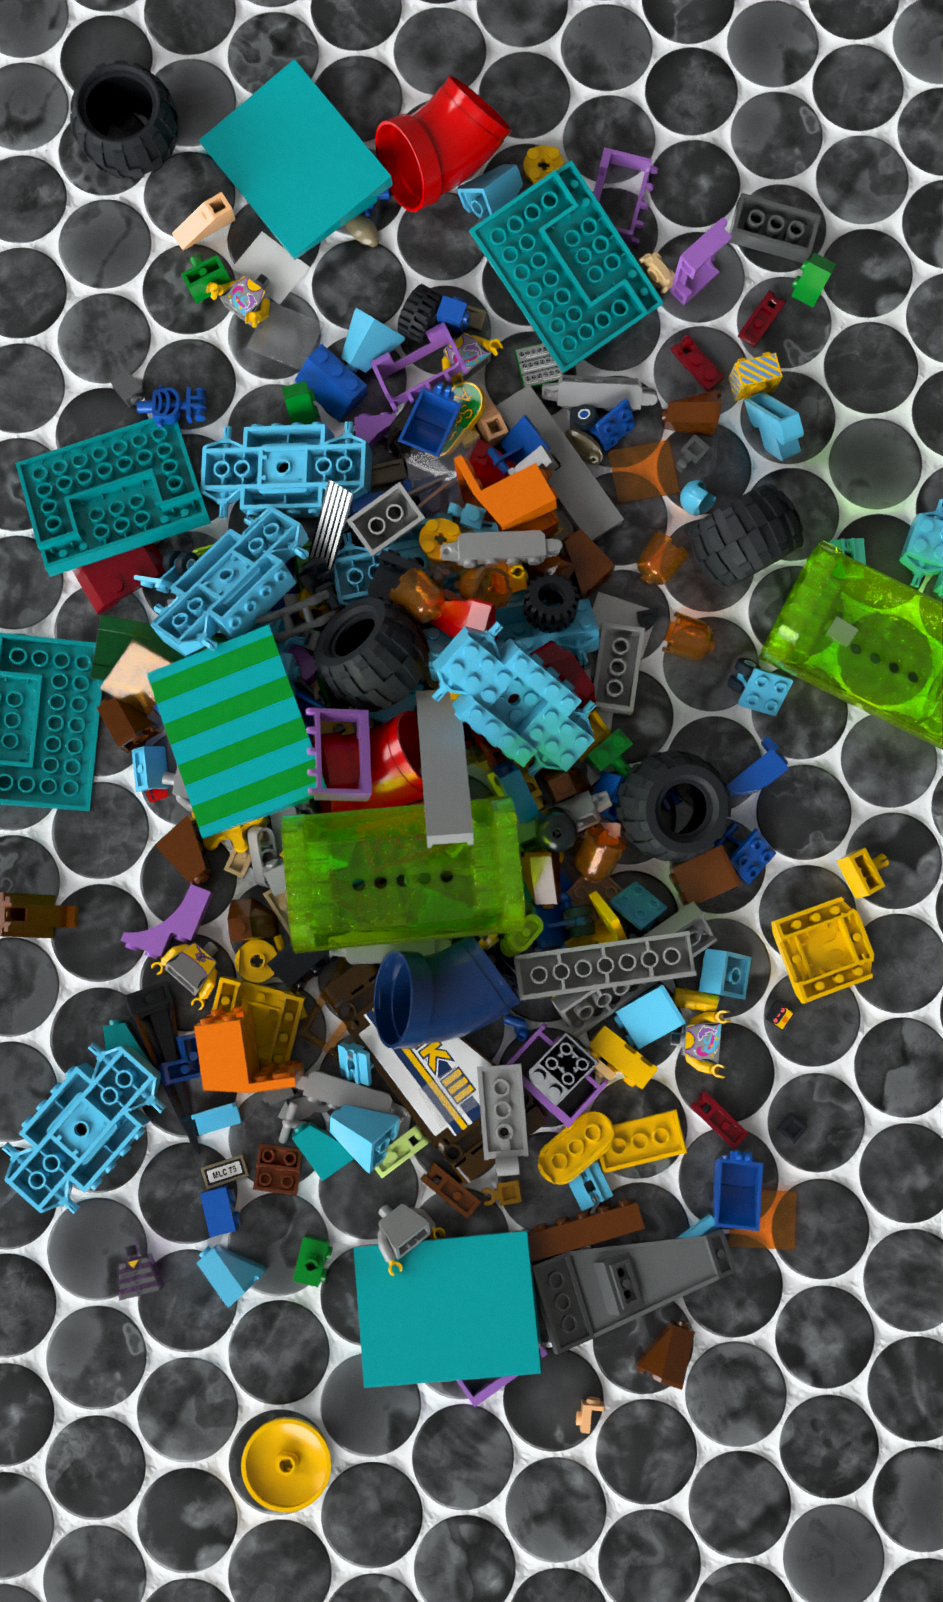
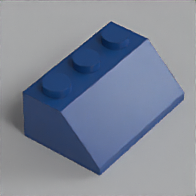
[295,344,368,423]

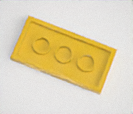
[599,1109,687,1173]

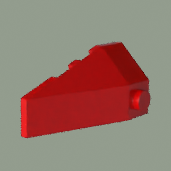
[456,438,516,489]
[420,598,498,641]

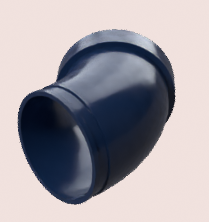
[373,933,520,1049]

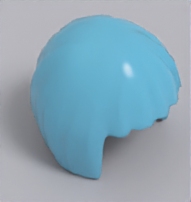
[680,480,716,516]

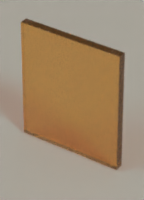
[608,440,679,504]
[100,640,173,715]
[728,1190,797,1250]

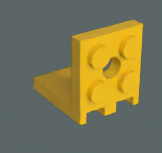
[564,890,628,948]

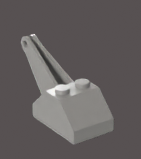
[347,473,453,556]

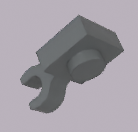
[675,434,711,473]

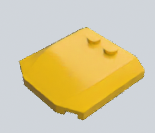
[771,897,874,1004]
[212,976,306,1069]

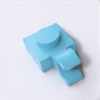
[447,502,486,531]

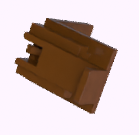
[0,892,79,938]

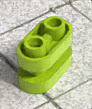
[500,914,543,957]

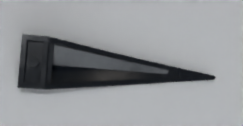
[123,981,200,1155]

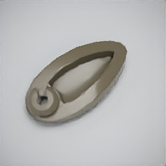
[345,214,379,247]
[565,428,603,465]

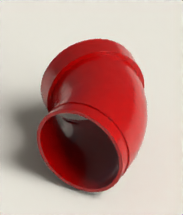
[375,75,512,212]
[313,711,424,827]

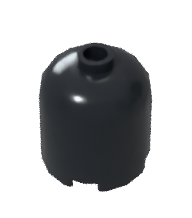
[535,807,578,853]

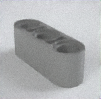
[248,826,278,889]

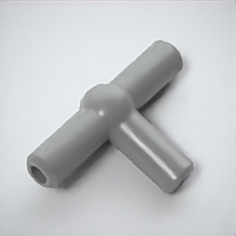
[278,1101,308,1144]

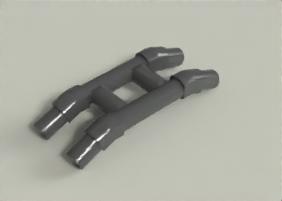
[256,590,337,643]

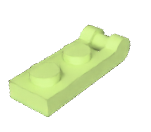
[375,1124,430,1178]

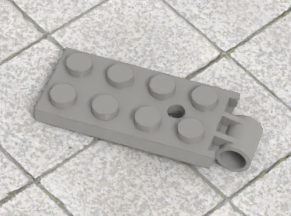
[477,1063,529,1176]

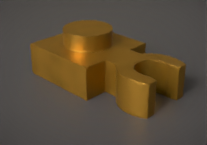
[482,1179,522,1206]

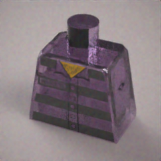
[117,1243,164,1301]

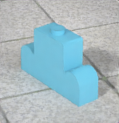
[744,391,804,461]

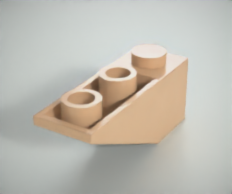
[172,192,236,251]
[475,386,509,447]

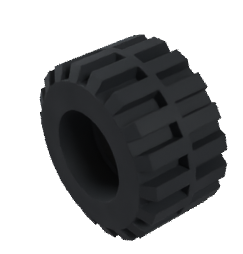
[397,283,443,343]
[523,573,579,633]

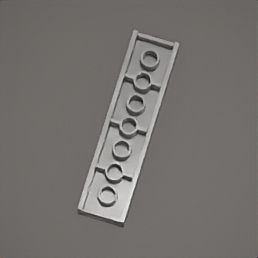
[495,384,624,542]
[416,690,473,848]
[551,901,717,1038]
[514,931,696,1001]

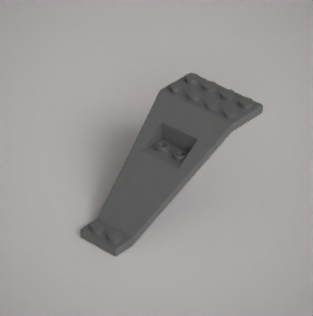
[532,1228,737,1354]

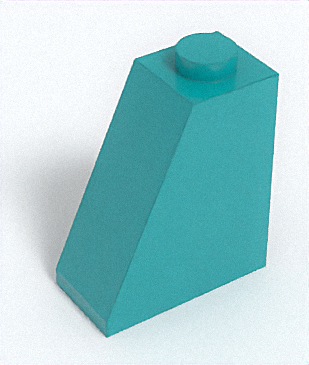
[103,1019,152,1065]
[292,1121,354,1181]

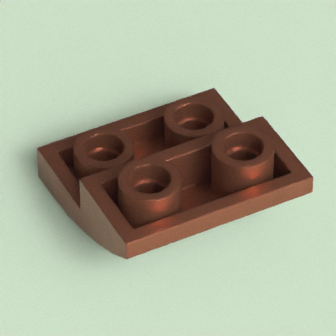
[253,1144,303,1196]

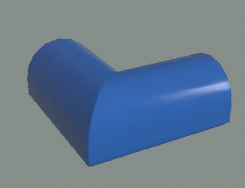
[159,1033,201,1085]

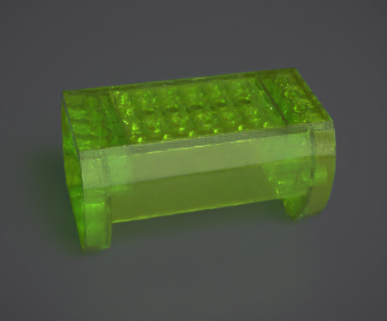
[759,539,943,750]
[281,795,525,954]

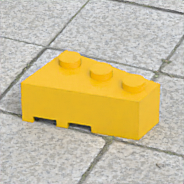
[587,1025,659,1089]

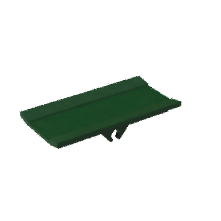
[90,614,229,689]

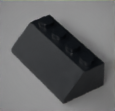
[267,904,354,994]

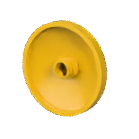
[241,1417,332,1513]

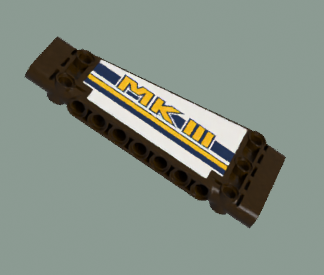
[320,963,550,1185]

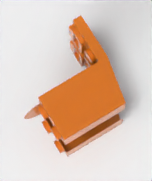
[454,455,560,538]
[194,996,305,1093]

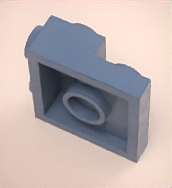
[413,472,465,519]

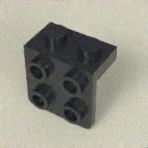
[368,549,423,609]

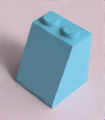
[613,985,686,1049]

